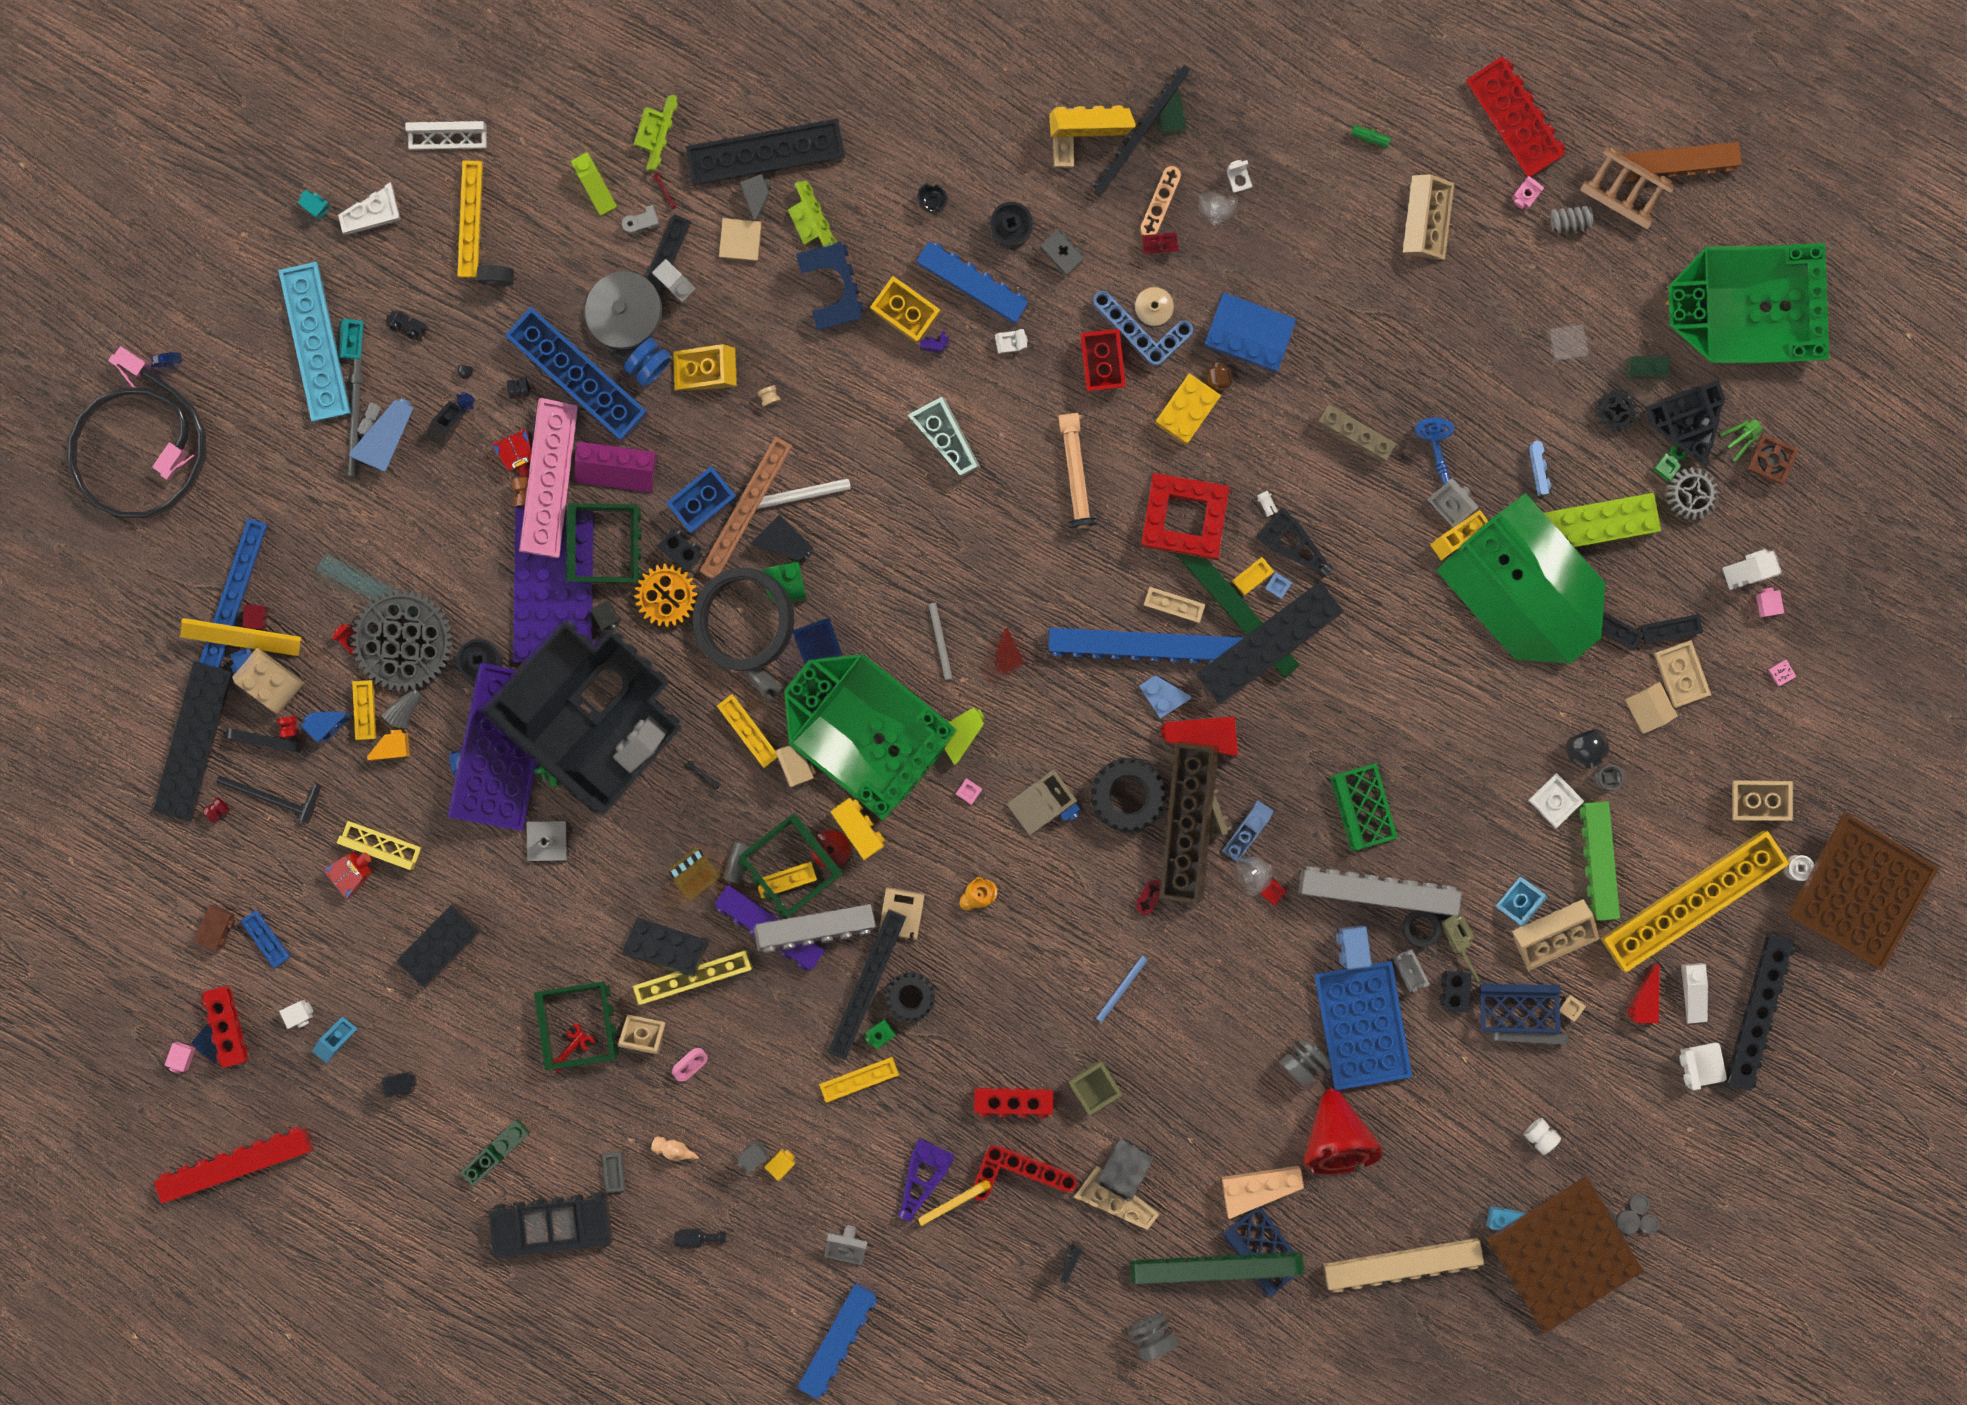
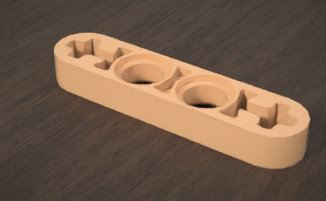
[1140,166,1181,235]

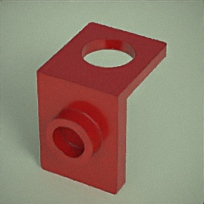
[332,624,357,655]

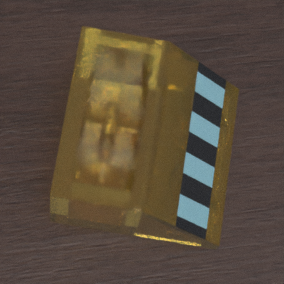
[667,846,722,901]

